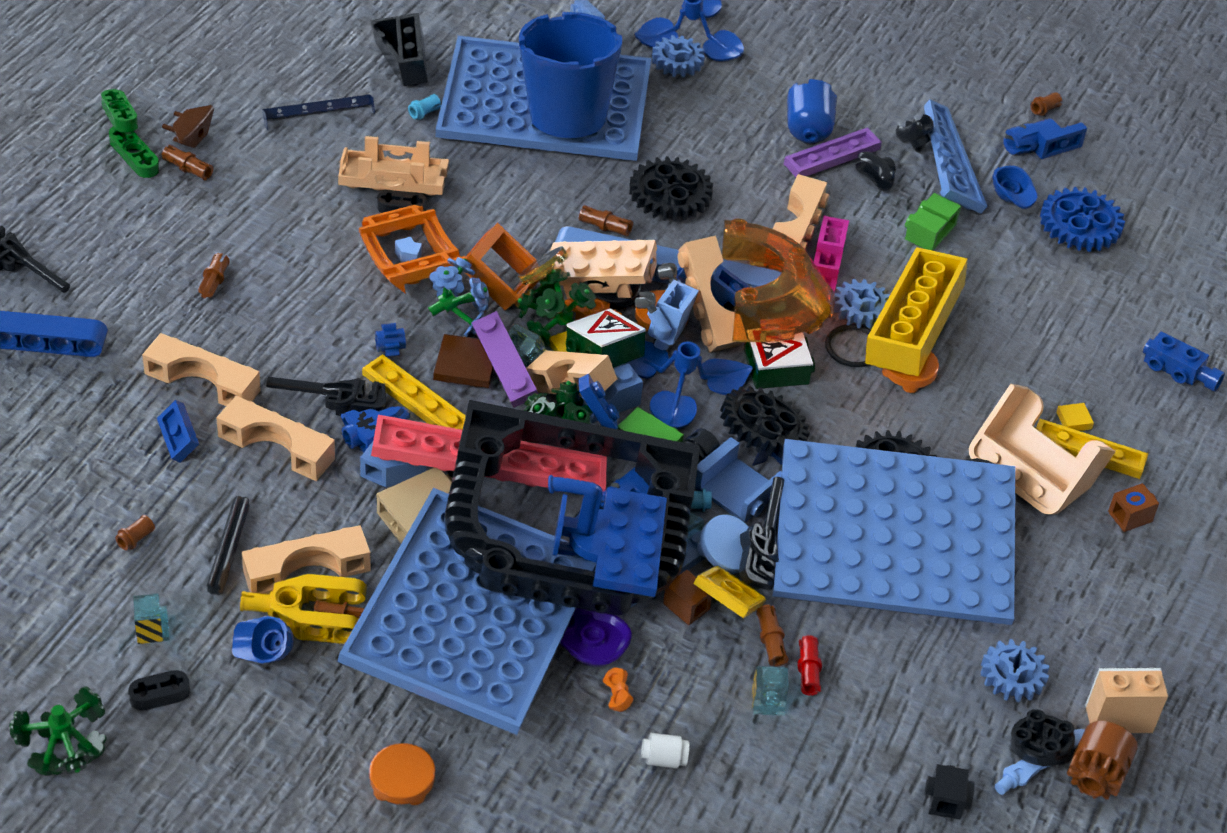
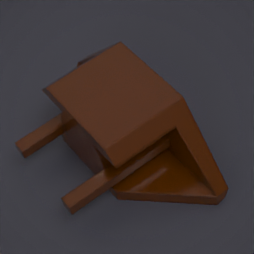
[162,105,214,148]

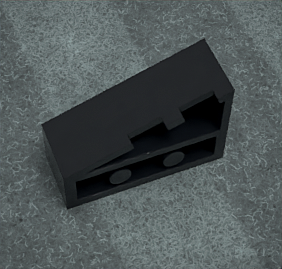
[370,13,428,86]

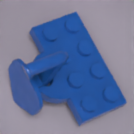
[548,475,667,597]

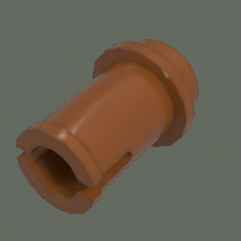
[1031,92,1062,116]
[115,515,155,550]

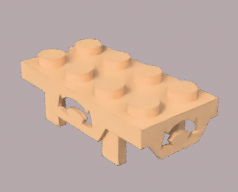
[338,136,449,196]
[540,240,657,299]

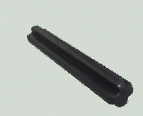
[207,496,250,595]

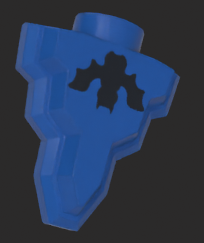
[341,406,410,453]

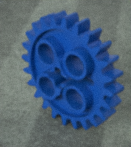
[1040,187,1125,252]

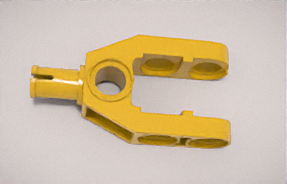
[240,574,367,644]

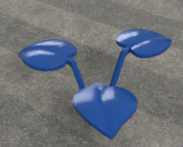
[635,0,744,61]
[625,341,753,429]

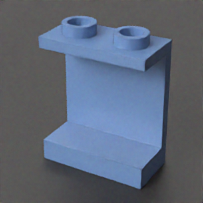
[695,437,782,523]

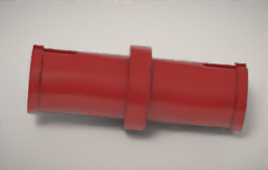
[797,635,822,696]

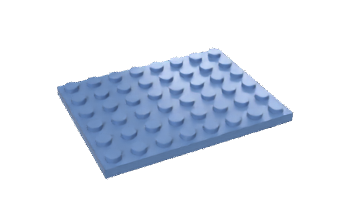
[436,36,651,161]
[772,439,1015,625]
[337,488,596,735]

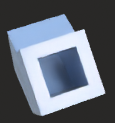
[395,237,422,263]

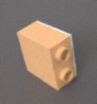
[1085,668,1168,733]

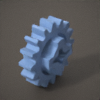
[652,35,705,77]
[832,279,890,328]
[980,639,1049,702]

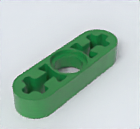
[101,89,138,132]
[109,127,159,178]

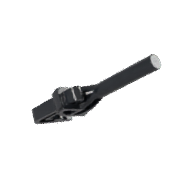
[0,225,70,293]
[266,376,386,415]
[739,477,784,590]

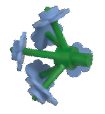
[428,257,489,337]

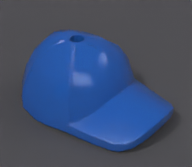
[993,165,1037,209]
[232,616,294,663]

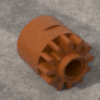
[1067,721,1138,800]

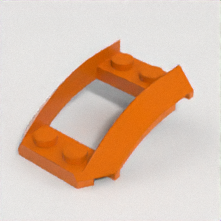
[359,205,465,294]

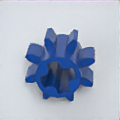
[375,323,406,357]

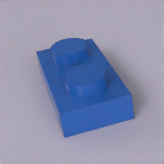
[579,373,620,429]
[157,400,199,463]

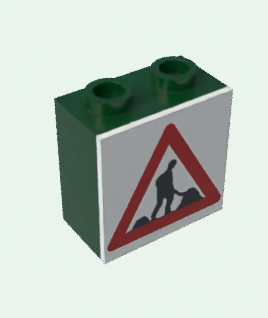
[566,309,645,368]
[743,324,815,389]

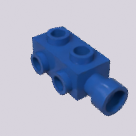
[1143,331,1225,392]

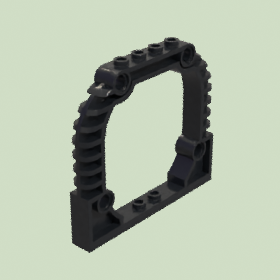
[444,400,700,615]

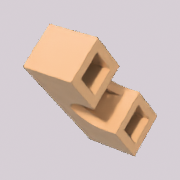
[526,350,617,397]

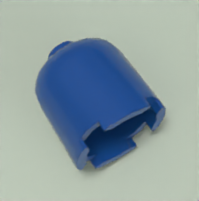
[787,79,837,144]

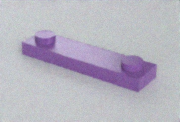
[784,128,882,177]
[472,311,538,408]

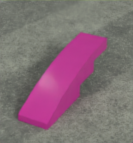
[806,216,849,302]

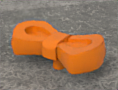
[603,668,633,712]

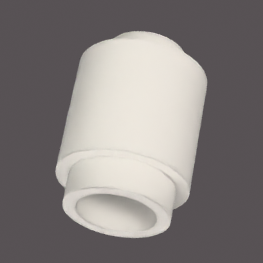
[641,733,689,769]

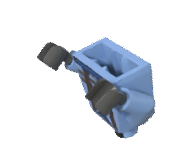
[635,263,699,350]

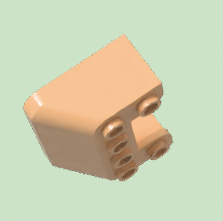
[969,384,1116,515]

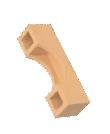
[765,174,829,266]
[678,236,747,353]
[142,333,261,406]
[216,396,335,482]
[242,525,371,594]

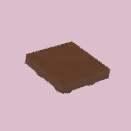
[433,334,494,388]

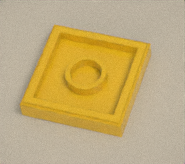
[693,566,766,618]

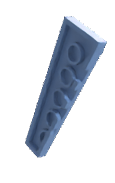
[924,99,987,214]

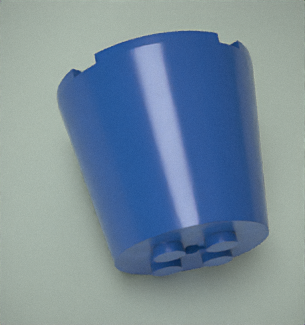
[519,12,622,138]

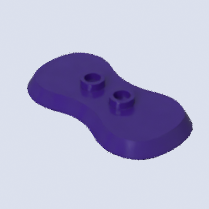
[559,608,632,667]

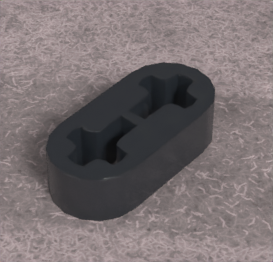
[377,190,427,213]
[128,670,190,711]

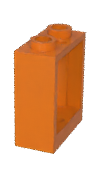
[464,222,544,311]

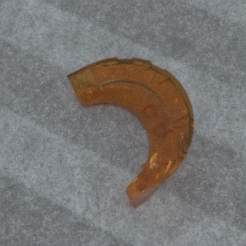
[722,218,835,342]

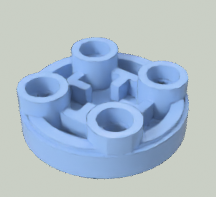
[697,515,748,575]

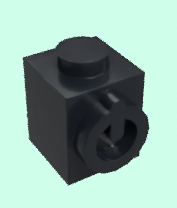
[925,764,975,820]

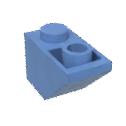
[360,441,429,487]

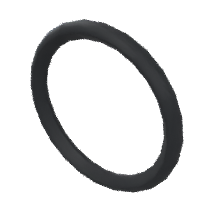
[825,324,871,367]

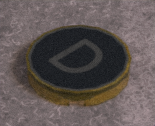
[518,246,568,285]

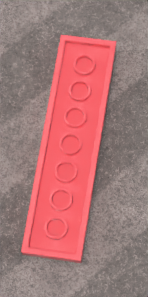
[371,415,607,492]

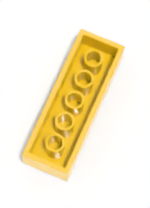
[865,247,968,376]

